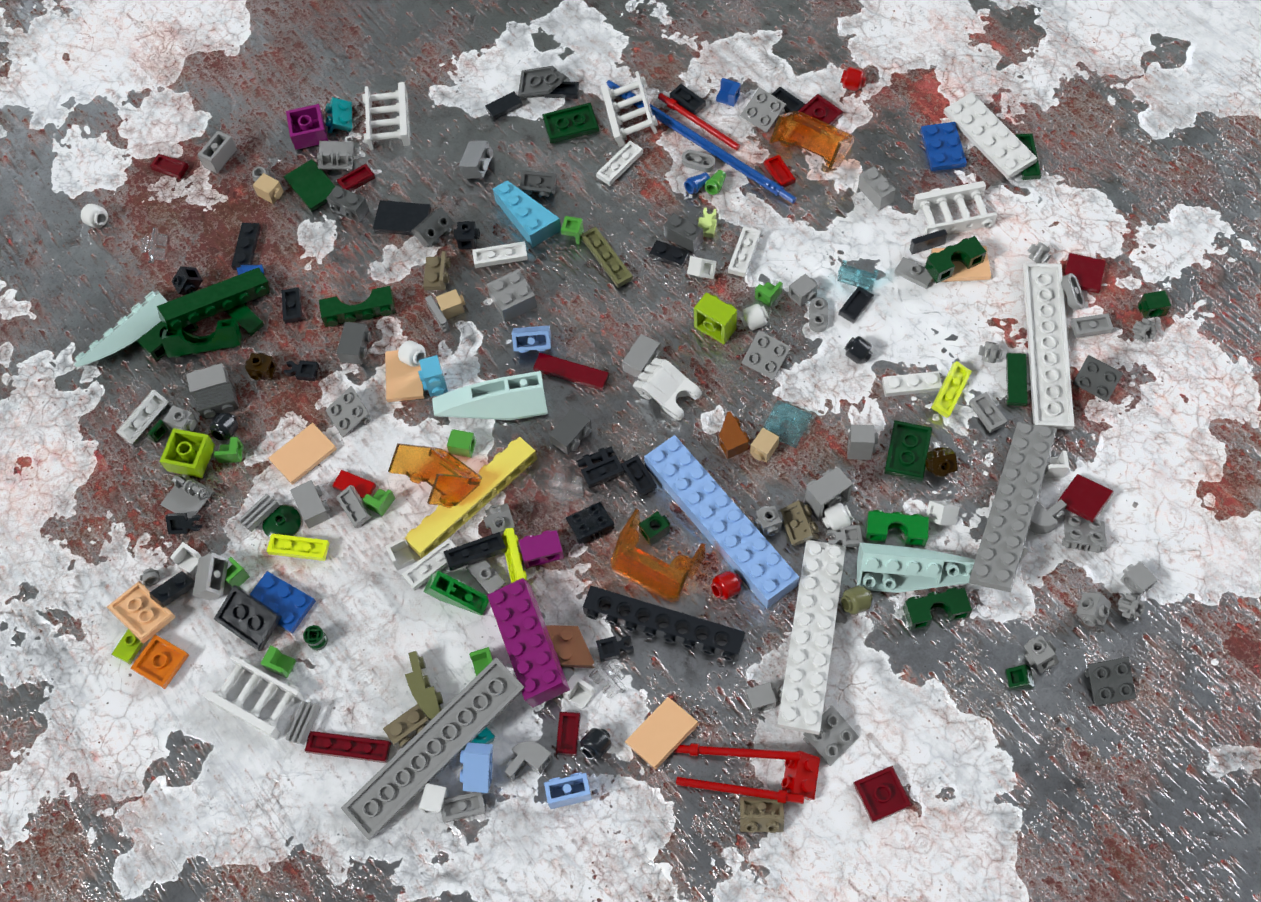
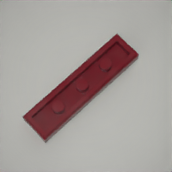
[533,353,609,391]
[305,731,392,763]

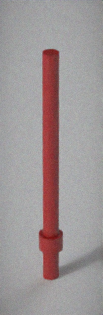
[658,93,740,151]
[673,743,801,761]
[676,777,805,804]

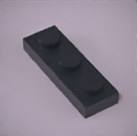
[231,223,261,270]
[443,532,507,571]

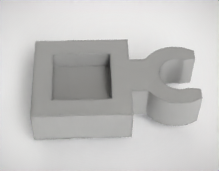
[826,525,863,548]

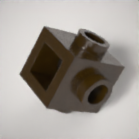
[245,353,277,381]
[925,447,958,477]

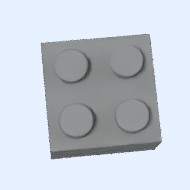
[486,269,537,322]
[804,467,853,521]

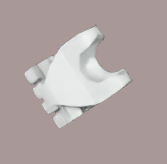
[633,358,702,421]

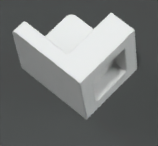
[687,256,717,279]
[1044,451,1069,478]
[926,500,960,525]
[385,538,415,571]
[170,542,202,576]
[563,674,595,709]
[419,783,450,813]

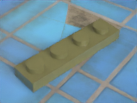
[580,226,633,288]

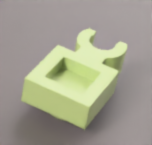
[698,208,717,238]

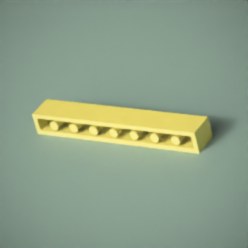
[405,437,537,559]

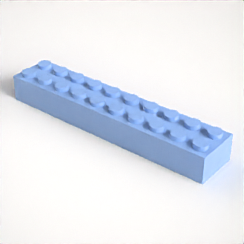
[644,435,799,609]

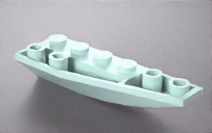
[74,290,168,367]
[432,371,548,420]
[857,543,975,593]

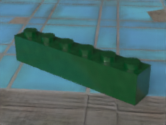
[157,267,270,333]

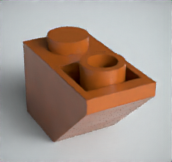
[719,411,750,459]

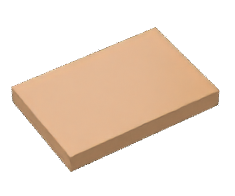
[931,246,991,282]
[385,350,424,402]
[268,423,337,485]
[107,581,176,644]
[625,697,699,770]

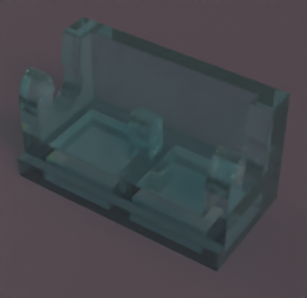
[837,260,878,292]

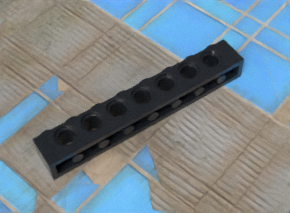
[583,585,746,661]

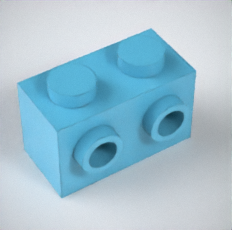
[418,355,448,397]

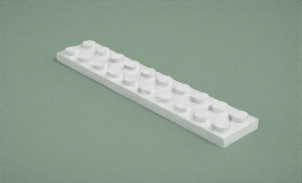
[1023,263,1074,430]
[777,540,846,735]

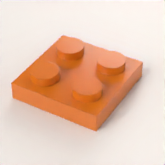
[131,634,189,689]

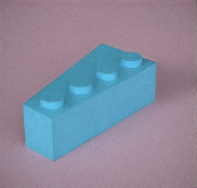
[493,180,561,248]

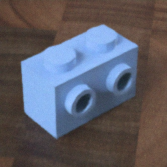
[512,325,551,353]
[460,743,493,793]
[544,773,592,809]

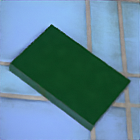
[542,102,599,144]
[283,159,335,212]
[884,420,932,481]

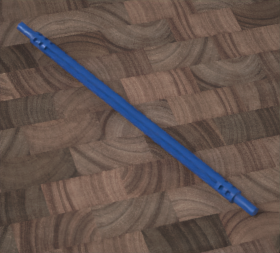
[606,80,797,204]

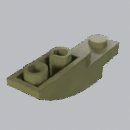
[405,651,443,721]

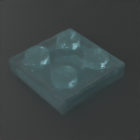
[763,400,812,448]

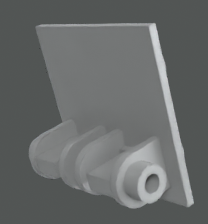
[740,87,786,133]
[317,141,354,170]
[741,330,791,380]
[326,386,371,438]
[160,474,214,518]
[1062,515,1107,553]
[803,705,859,766]

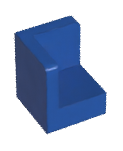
[716,78,741,107]

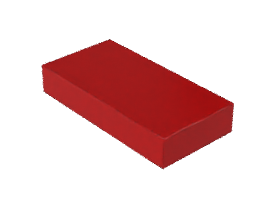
[764,155,796,188]
[332,470,376,500]

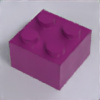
[286,104,328,150]

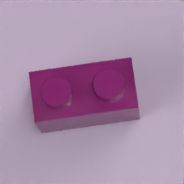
[518,530,564,569]

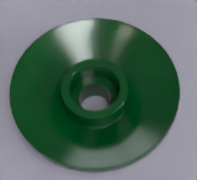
[262,505,301,538]

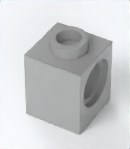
[1120,561,1158,596]
[745,682,779,715]

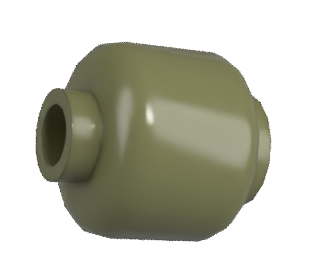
[841,585,873,615]

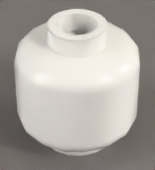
[81,204,108,228]
[741,304,769,331]
[398,340,426,367]
[822,503,853,532]

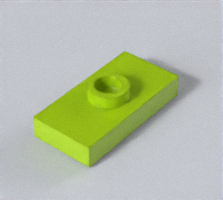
[111,629,143,664]

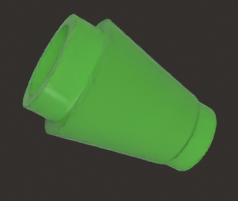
[705,170,726,195]

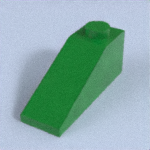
[423,570,489,616]

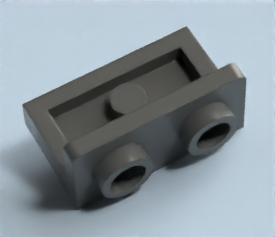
[518,170,557,198]

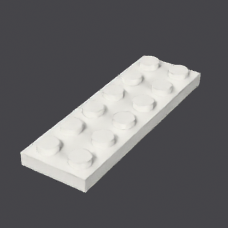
[944,92,1037,180]

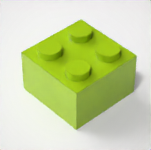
[694,292,737,345]
[159,428,215,478]

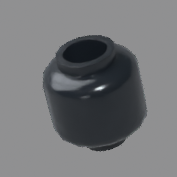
[844,336,873,364]
[210,413,238,441]
[580,728,611,760]

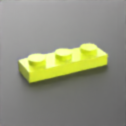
[931,361,972,418]
[501,528,527,583]
[266,534,330,561]

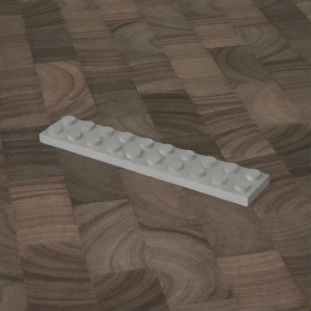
[969,422,1057,592]
[341,657,525,840]

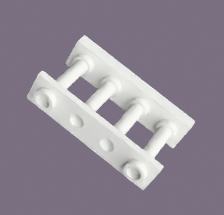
[601,71,658,148]
[362,82,410,150]
[913,181,997,235]
[204,655,304,740]

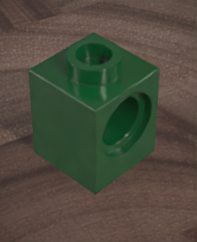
[1138,290,1172,319]
[638,511,670,546]

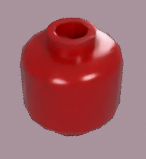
[840,67,866,91]
[711,571,742,600]

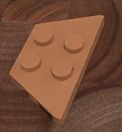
[546,625,595,668]

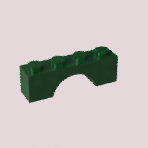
[319,286,396,327]
[161,318,242,358]

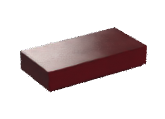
[150,153,189,179]
[337,164,375,192]
[556,712,581,756]

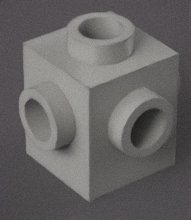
[483,503,515,534]
[754,505,784,537]
[1076,593,1112,626]
[1024,635,1059,673]

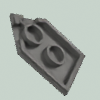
[518,66,567,98]

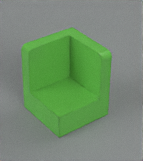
[561,216,584,245]
[755,281,783,307]
[447,429,476,458]
[214,437,243,463]
[363,489,395,516]
[225,557,250,587]
[260,645,296,678]
[469,647,493,676]

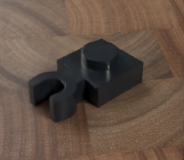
[284,360,319,382]
[165,513,202,534]
[596,636,634,662]

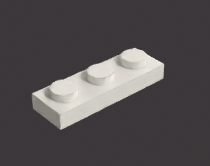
[596,141,643,186]
[728,226,761,277]
[472,241,528,268]
[882,371,942,397]
[116,390,169,444]
[402,538,456,591]

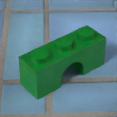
[865,510,929,547]

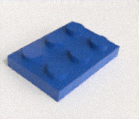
[920,122,967,172]
[250,571,316,634]

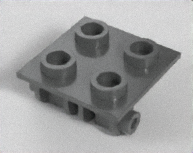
[1073,355,1123,402]
[1084,657,1136,706]

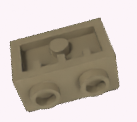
[423,251,451,290]
[778,500,819,547]
[383,704,430,750]
[740,797,784,833]

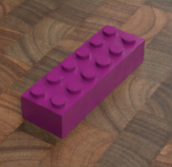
[487,578,570,708]

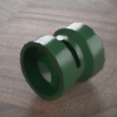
[303,625,328,651]

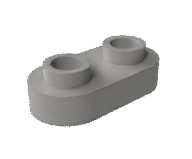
[682,150,715,172]
[1061,273,1085,311]
[809,297,828,333]

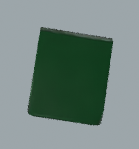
[146,419,169,443]
[1006,664,1034,690]

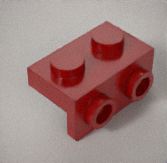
[781,750,820,801]

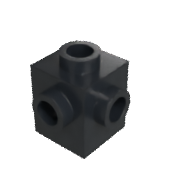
[454,221,480,250]
[172,266,203,295]

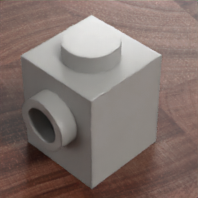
[788,274,818,307]
[163,406,198,432]

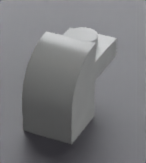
[1029,499,1067,534]
[504,741,553,781]

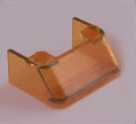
[770,111,855,170]
[388,443,482,508]
[610,509,705,602]

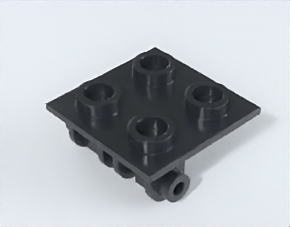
[565,502,615,545]

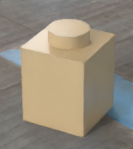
[253,173,284,204]
[436,289,466,319]
[750,428,779,463]

